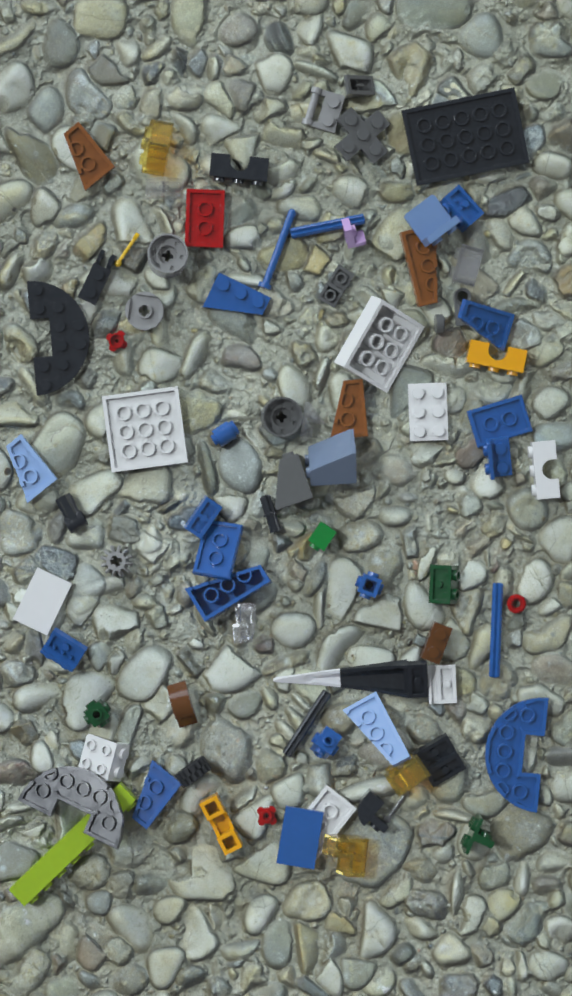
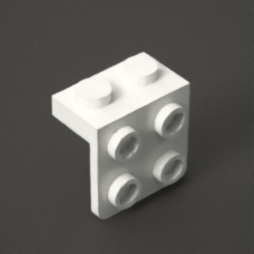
[78,734,130,782]

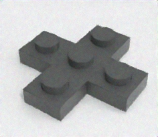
[334,107,390,164]

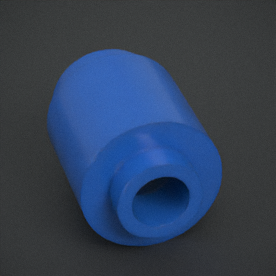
[210,421,240,447]

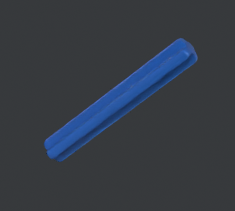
[290,214,365,239]

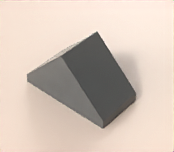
[343,75,375,99]

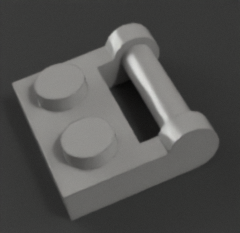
[301,86,345,134]

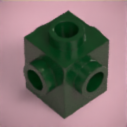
[83,699,112,728]

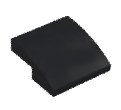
[413,733,466,788]

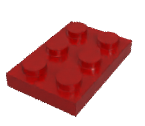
[185,189,225,248]

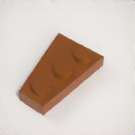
[64,122,115,191]
[331,379,368,438]

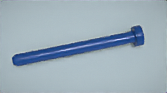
[258,209,296,291]

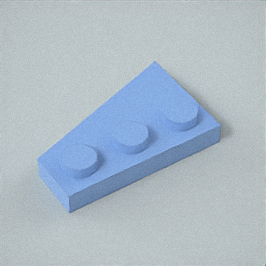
[6,434,58,503]

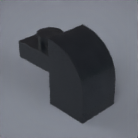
[357,788,389,833]

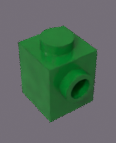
[308,521,337,552]

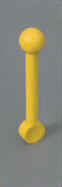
[114,232,140,267]

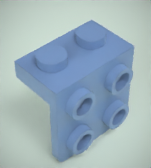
[404,195,460,247]

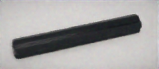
[283,690,331,757]

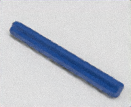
[489,583,503,678]

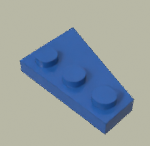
[132,760,182,830]

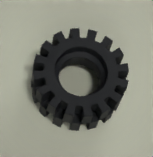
[175,756,212,788]

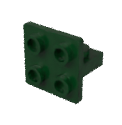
[460,813,495,855]

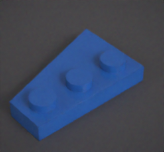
[203,273,271,316]
[457,299,515,351]

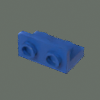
[440,185,484,233]
[482,436,512,480]

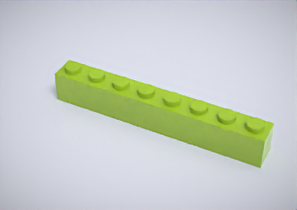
[9,781,137,906]

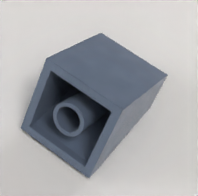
[305,429,357,486]

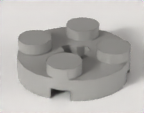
[125,292,164,331]

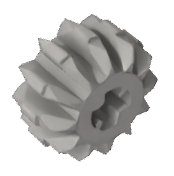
[100,545,133,577]

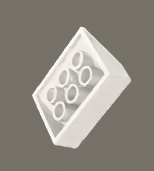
[334,296,425,393]

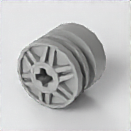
[148,233,188,278]

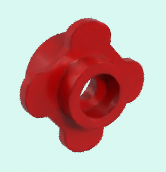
[106,330,127,352]
[257,806,277,826]

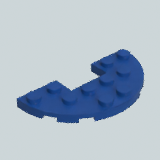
[485,697,549,813]

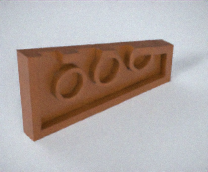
[399,230,438,307]

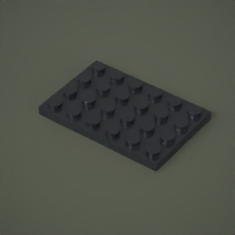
[401,87,530,187]

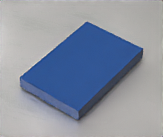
[466,394,533,448]
[192,520,244,581]
[276,805,324,869]

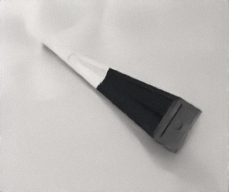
[273,659,428,698]

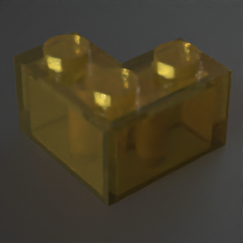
[139,119,174,177]
[383,754,431,797]
[322,834,369,877]

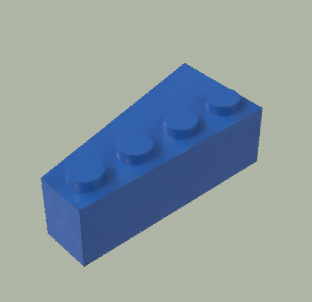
[185,565,272,623]

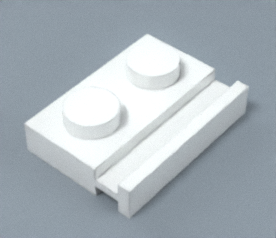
[427,664,457,704]

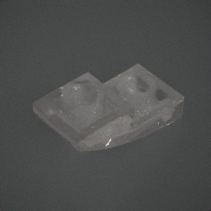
[232,603,256,643]

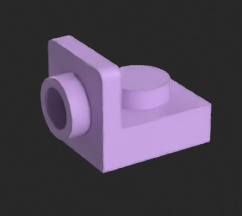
[341,218,366,249]

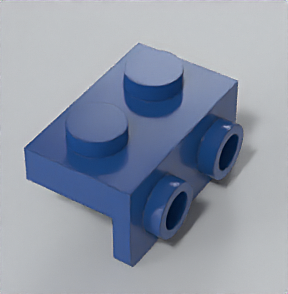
[40,627,88,672]

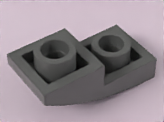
[318,264,355,308]

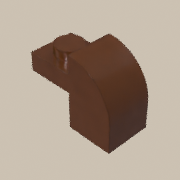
[167,681,198,728]

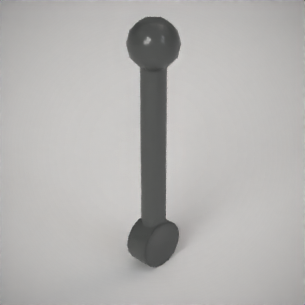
[383,789,410,823]

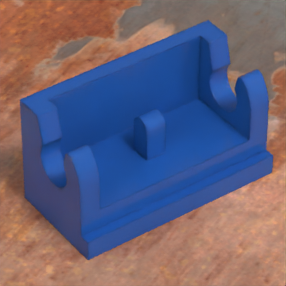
[184,495,223,539]

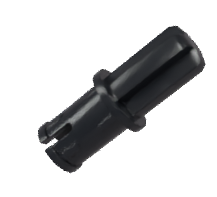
[260,495,282,533]

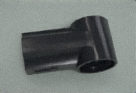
[55,493,89,534]

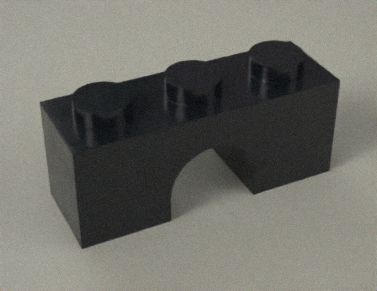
[209,152,269,186]

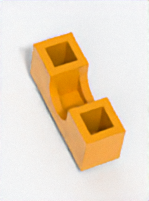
[465,339,528,377]
[199,792,243,856]

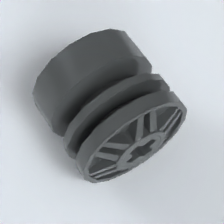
[260,397,303,437]

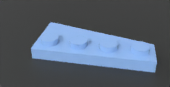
[343,692,411,767]

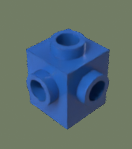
[355,571,384,600]
[310,726,342,760]

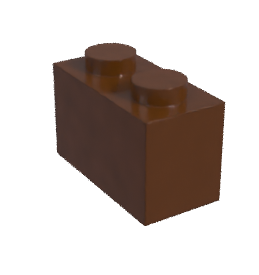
[420,621,453,665]

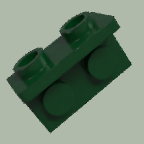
[429,564,461,604]

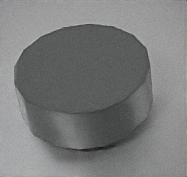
[434,314,445,334]

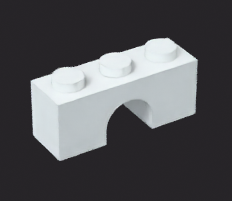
[527,440,560,500]

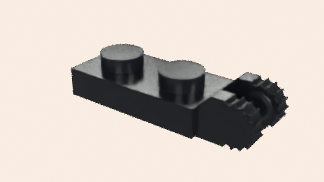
[78,249,116,306]

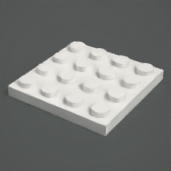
[102,386,188,473]

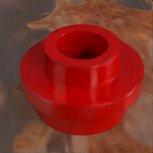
[507,594,526,613]

